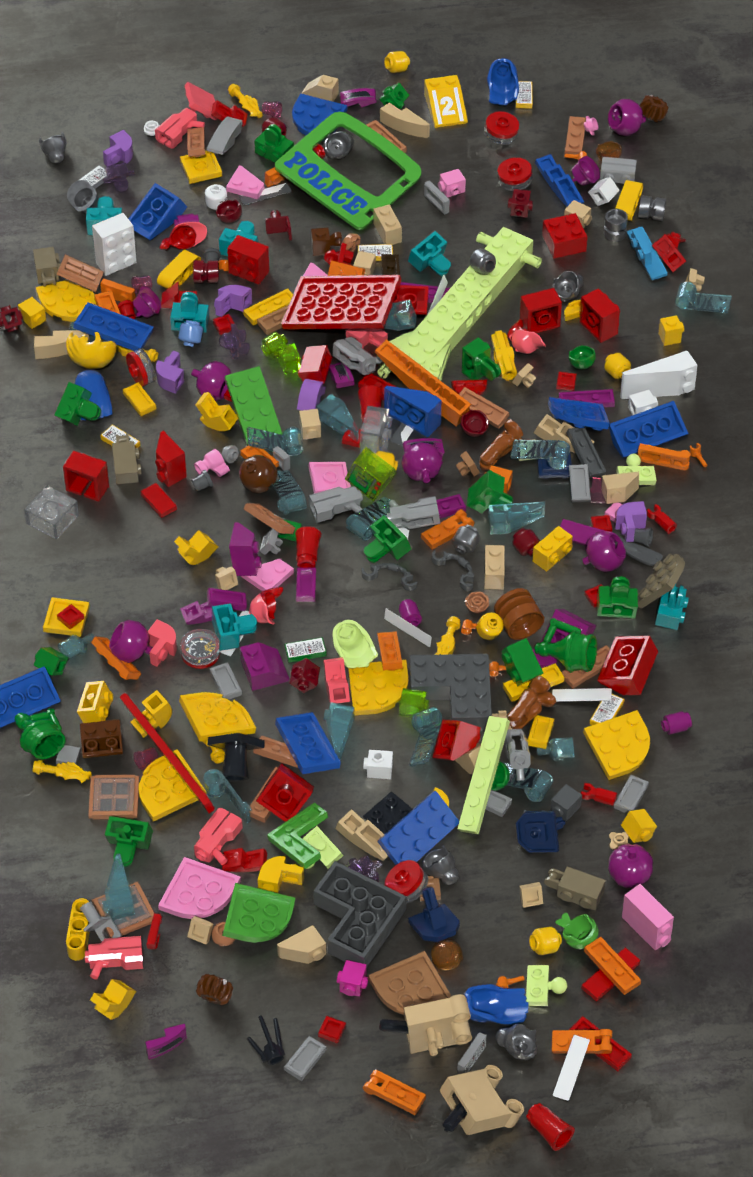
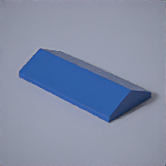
[609,401,689,458]
[0,666,61,728]

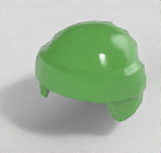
[555,913,599,949]

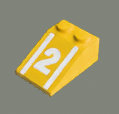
[424,75,468,128]

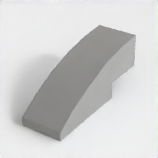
[207,117,242,155]

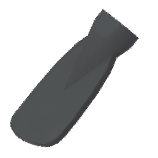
[617,537,663,566]

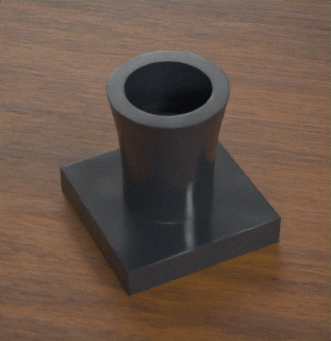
[207,733,265,781]

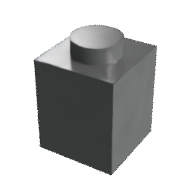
[550,784,582,821]

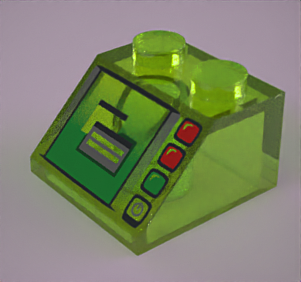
[345,447,397,502]

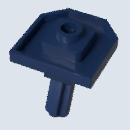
[516,811,565,852]
[408,887,460,942]

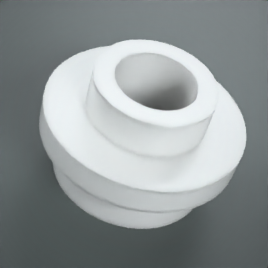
[144,120,160,136]

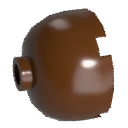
[239,455,277,493]

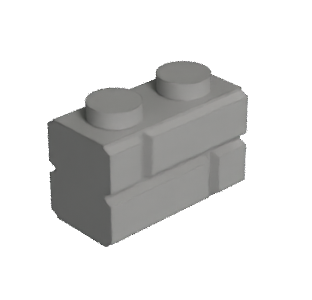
[600,157,637,184]

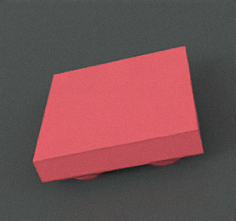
[184,82,217,120]

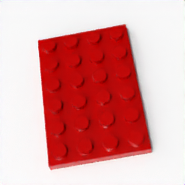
[281,275,402,329]

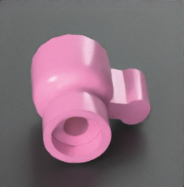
[194,449,230,477]

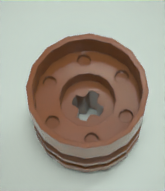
[494,588,545,640]

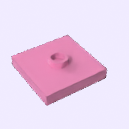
[308,462,351,494]

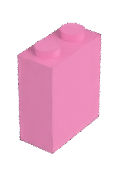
[622,884,674,950]

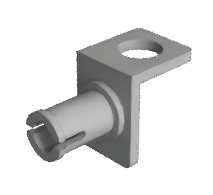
[80,902,122,941]

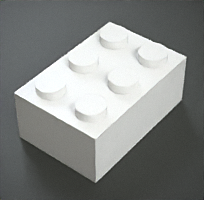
[92,213,137,276]

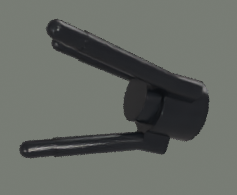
[247,1015,285,1065]

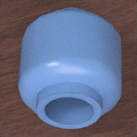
[178,320,203,347]

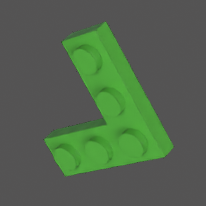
[267,802,328,869]

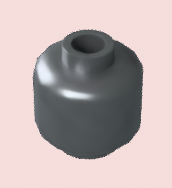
[470,248,496,274]
[452,525,480,554]

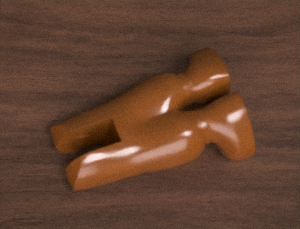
[479,419,523,470]
[507,676,556,729]

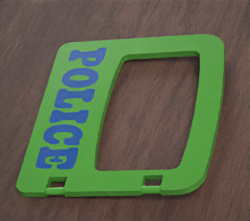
[275,112,421,230]

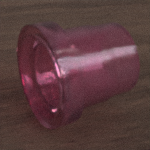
[262,101,282,118]
[131,276,152,294]
[133,747,158,770]

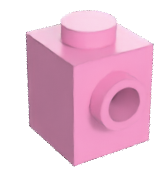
[438,169,466,197]

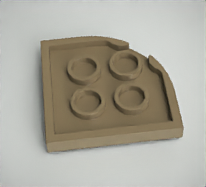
[638,553,685,609]

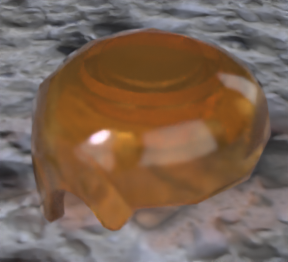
[595,141,622,162]
[431,939,464,971]

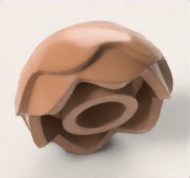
[342,233,361,252]
[465,592,489,613]
[211,922,236,946]

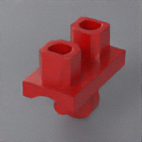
[324,243,354,265]

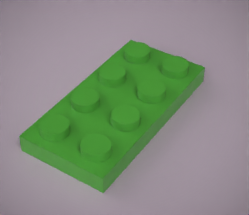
[224,366,282,446]

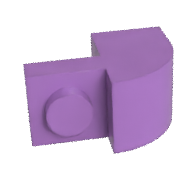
[103,130,133,167]
[214,285,252,317]
[156,351,184,394]
[297,379,326,411]
[615,501,647,542]

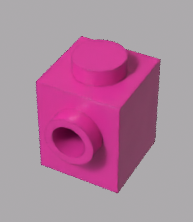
[337,960,368,997]

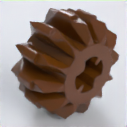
[640,95,669,122]
[196,974,233,1005]

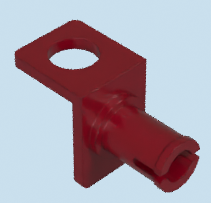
[265,210,292,241]

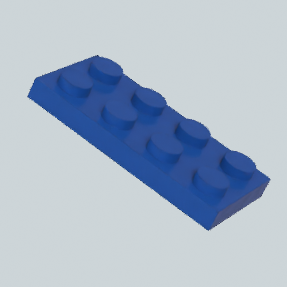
[73,302,154,353]
[275,712,341,774]
[377,791,459,865]

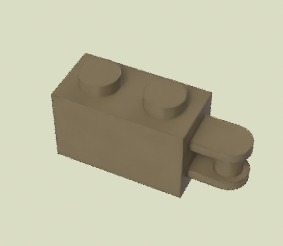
[33,247,61,286]
[112,433,142,484]
[544,866,606,911]

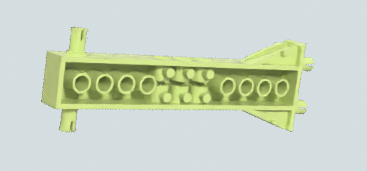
[377,227,542,381]

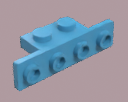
[627,227,667,280]

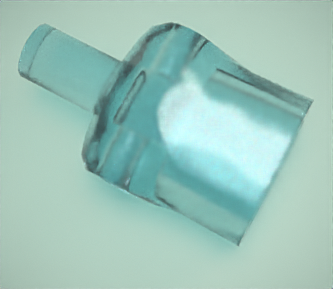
[58,633,94,660]
[537,737,575,761]

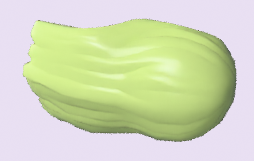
[332,620,378,668]

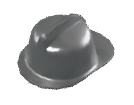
[67,180,99,213]

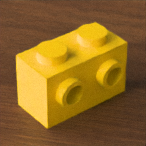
[532,526,573,572]
[77,681,113,723]

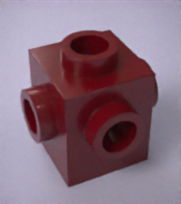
[508,189,533,218]
[0,305,23,332]
[289,658,320,693]

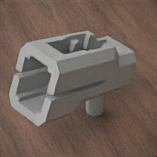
[333,337,384,375]
[309,486,363,523]
[387,496,440,529]
[505,729,531,781]

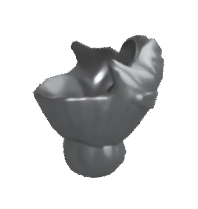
[323,131,354,159]
[39,132,67,163]
[552,271,583,302]
[422,845,459,885]
[496,1024,537,1060]

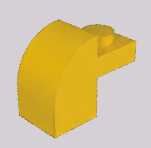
[195,392,238,431]
[174,530,218,565]
[130,690,172,738]
[257,856,304,894]
[90,979,137,1020]

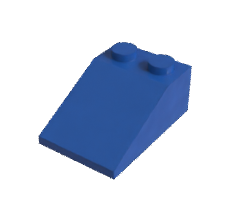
[129,183,187,241]
[384,386,442,437]

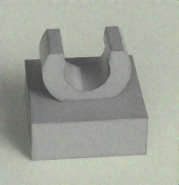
[259,529,283,555]

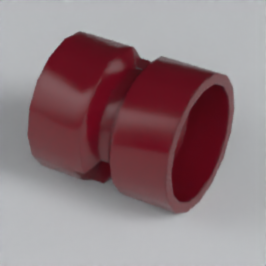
[193,260,219,283]

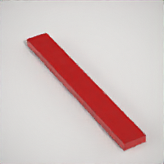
[120,693,215,814]

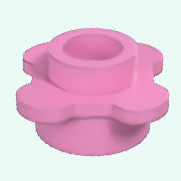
[584,116,599,136]

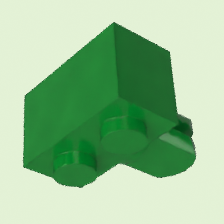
[254,124,294,163]
[462,337,501,381]
[54,382,101,426]
[467,470,513,513]
[364,515,411,563]
[597,576,638,619]
[501,638,543,686]
[105,816,153,867]

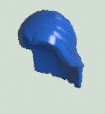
[487,58,519,106]
[75,370,113,421]
[464,984,529,1024]

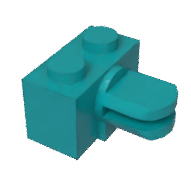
[86,196,122,235]
[219,221,258,256]
[408,231,451,276]
[170,292,209,333]
[655,584,689,630]
[212,603,257,651]

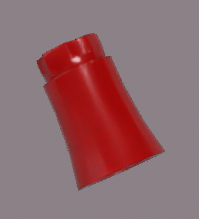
[358,385,383,428]
[295,527,322,568]
[526,1103,575,1151]

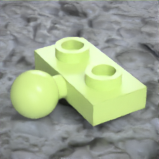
[616,454,657,485]
[300,826,344,869]
[526,965,567,1006]

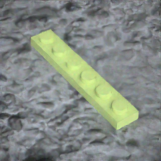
[457,716,510,835]

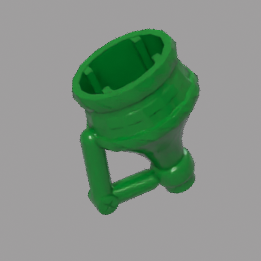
[535,618,597,673]
[14,709,65,759]

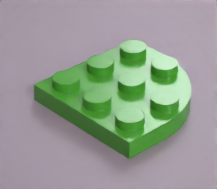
[222,883,295,943]

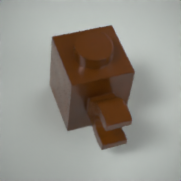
[311,227,342,256]

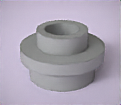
[222,445,239,463]

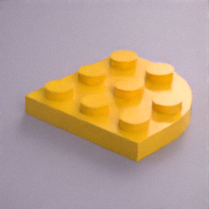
[36,280,96,322]
[348,660,408,716]
[179,692,256,742]
[583,710,650,780]
[139,749,207,822]

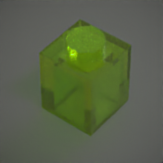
[277,343,301,375]
[399,688,429,719]

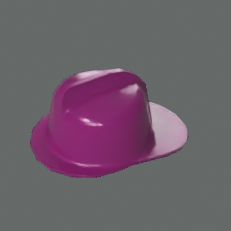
[572,156,600,186]
[133,286,161,318]

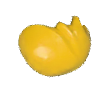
[66,332,117,369]

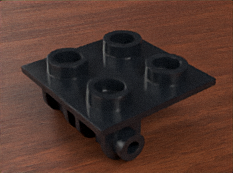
[363,791,413,834]

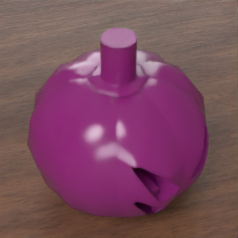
[608,99,646,137]
[191,361,232,401]
[402,442,443,483]
[583,531,626,572]
[109,620,152,663]
[608,844,653,888]

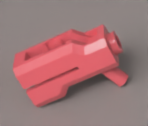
[155,108,205,149]
[194,808,243,865]
[85,936,143,979]

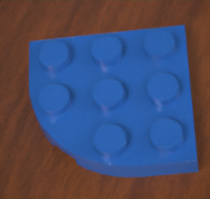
[292,94,347,141]
[548,397,610,431]

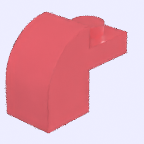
[346,329,388,348]
[148,619,177,667]
[323,657,350,704]

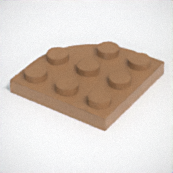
[368,951,452,1015]

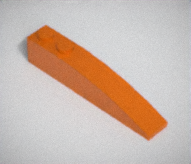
[375,339,471,427]

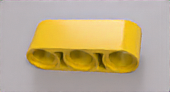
[615,180,643,221]
[157,250,201,289]
[66,898,90,961]

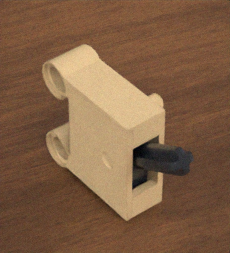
[379,994,472,1056]
[439,1065,524,1135]

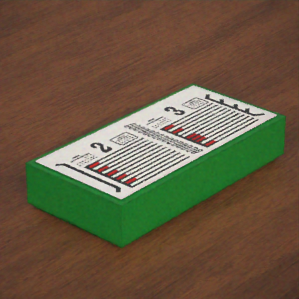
[284,637,327,663]

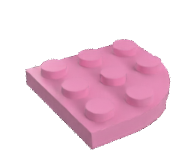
[158,857,241,919]

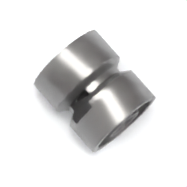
[638,195,666,221]
[604,209,628,242]

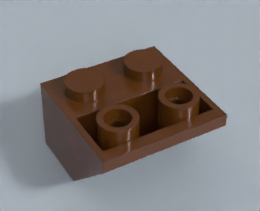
[80,719,123,758]

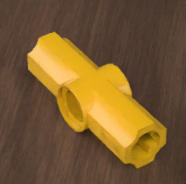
[491,330,517,381]

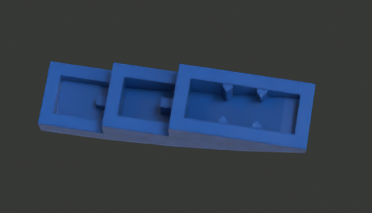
[535,154,584,207]

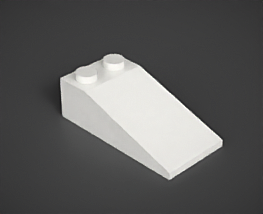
[620,351,697,399]

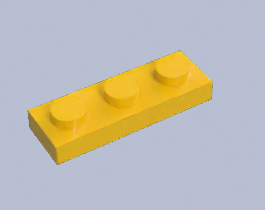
[243,288,293,326]
[503,663,565,702]

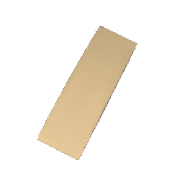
[380,102,430,138]
[34,330,90,359]
[534,414,594,453]
[335,809,388,861]

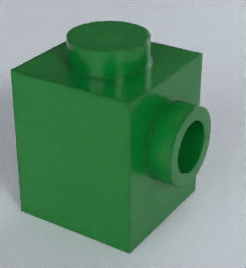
[34,647,69,676]

